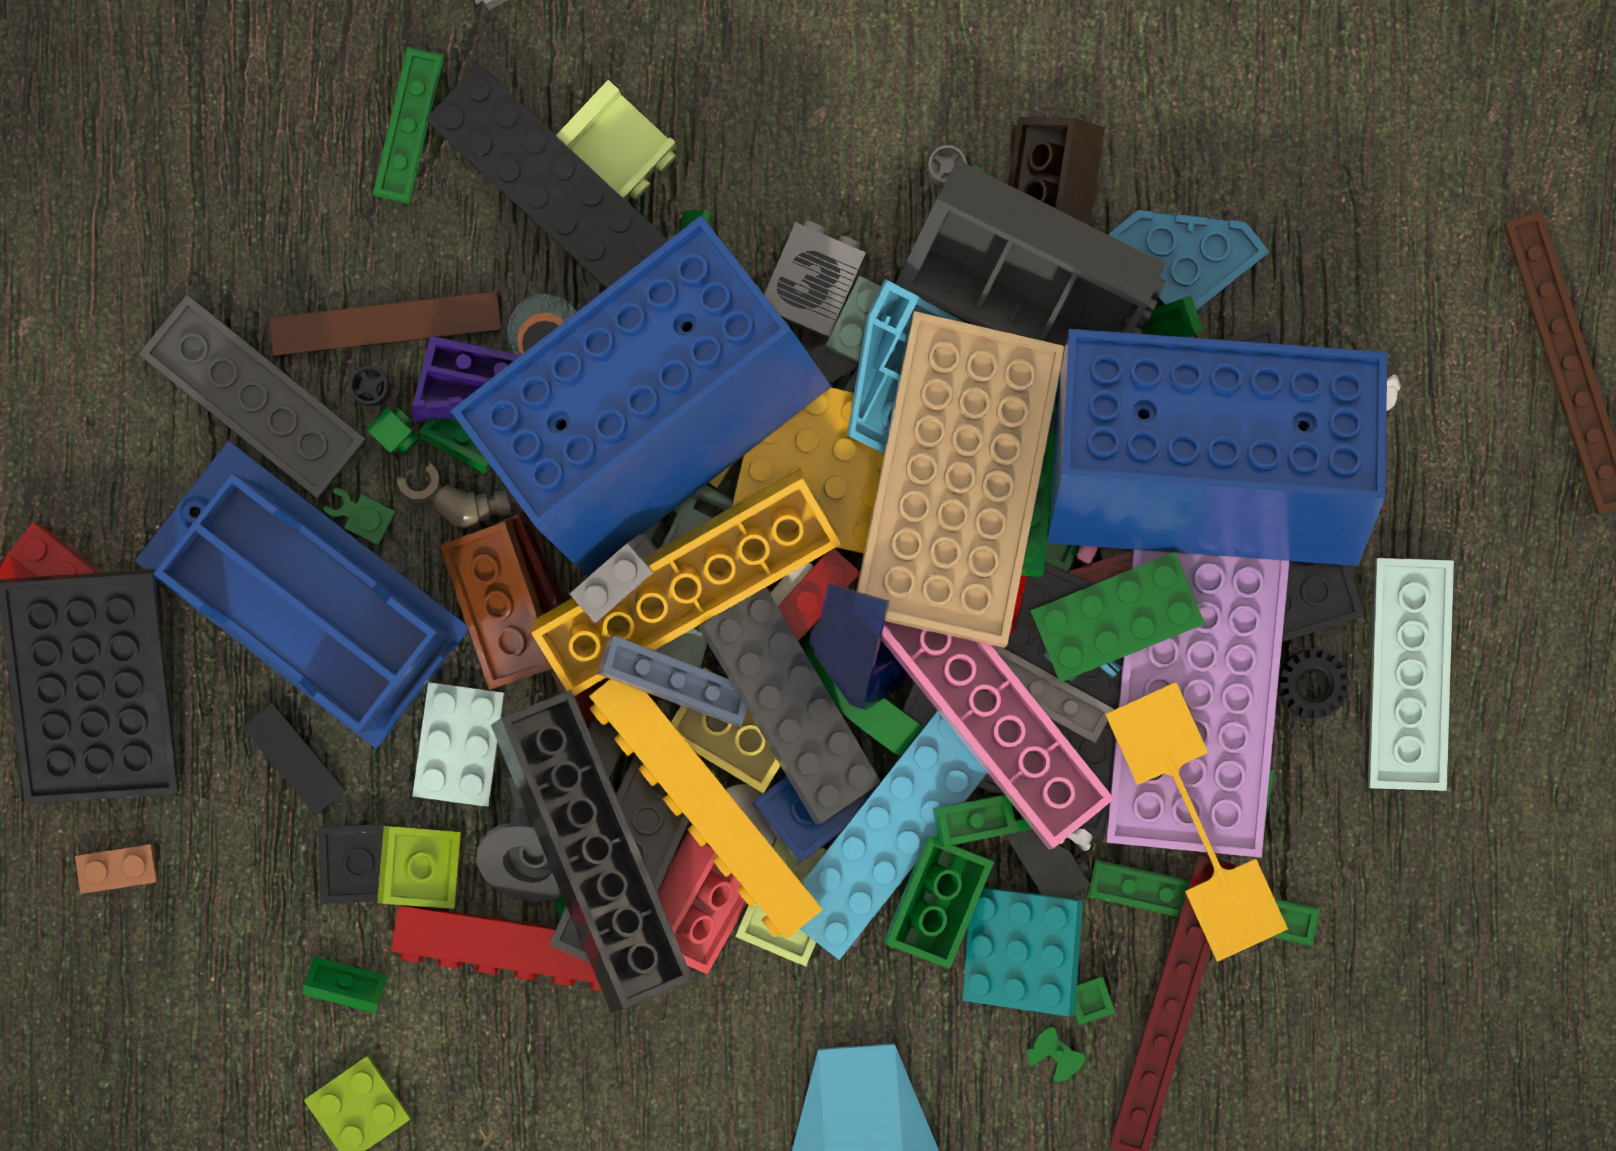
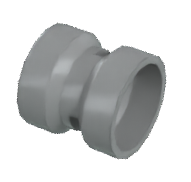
[927,145,967,187]

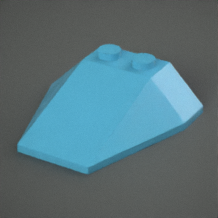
[847,279,969,453]
[792,1043,939,1151]

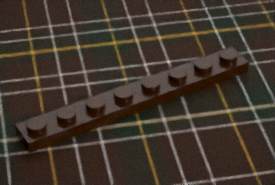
[1503,211,1616,515]

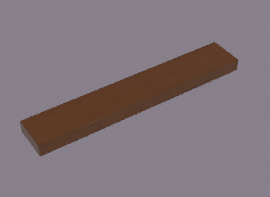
[269,291,502,357]

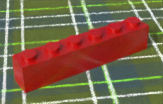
[391,905,602,991]

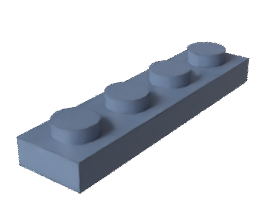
[597,635,747,726]

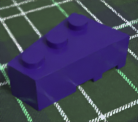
[413,336,521,422]

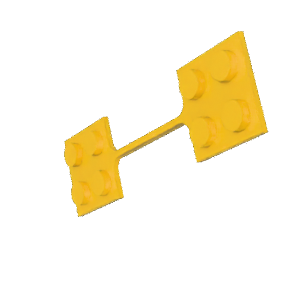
[1105,682,1288,962]

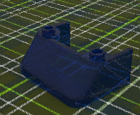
[810,583,908,710]

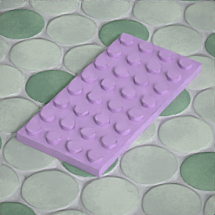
[1105,549,1289,858]

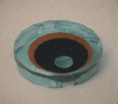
[507,293,577,355]

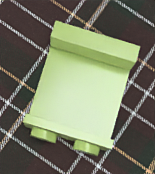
[556,80,677,201]

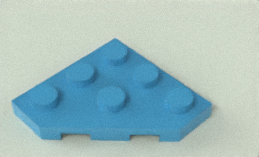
[1108,210,1270,311]

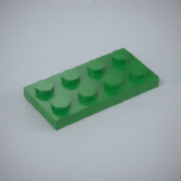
[1030,552,1205,683]

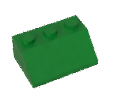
[883,835,994,969]

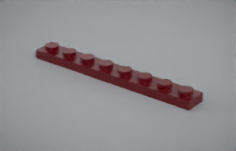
[1109,853,1236,1151]

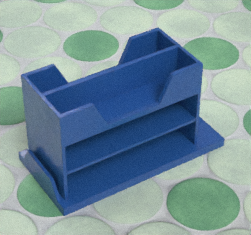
[135,440,469,749]

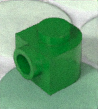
[365,407,420,457]

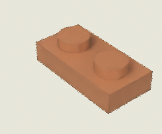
[75,844,159,894]

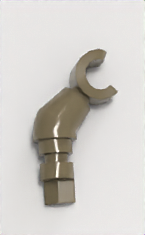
[397,463,524,528]

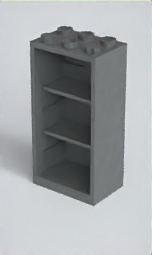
[896,160,1166,366]

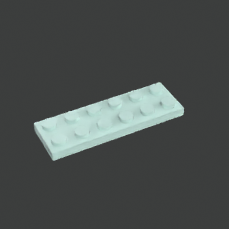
[1368,558,1454,791]

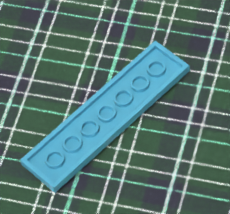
[800,710,987,960]

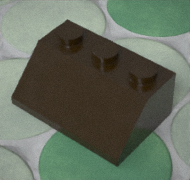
[1008,117,1105,226]

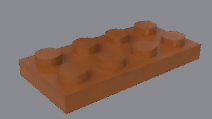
[439,520,553,690]

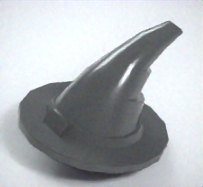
[476,776,562,902]

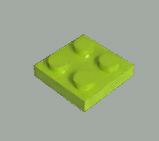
[377,826,461,909]
[304,1055,412,1151]

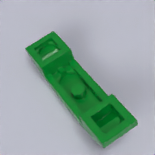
[799,632,925,757]

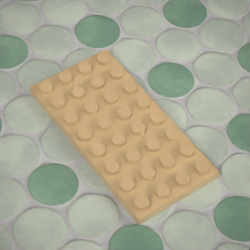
[852,311,1065,648]

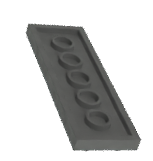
[139,295,367,499]
[698,587,881,824]
[549,754,714,964]

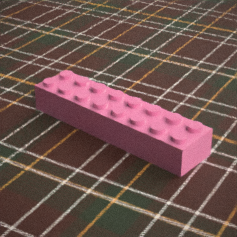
[862,616,1114,849]

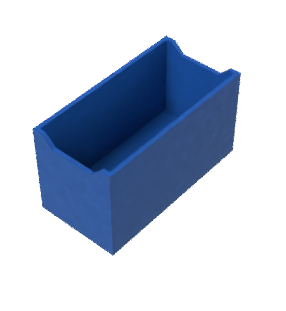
[450,216,832,576]
[1047,329,1387,566]

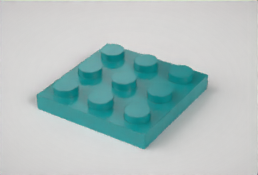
[962,886,1084,1016]

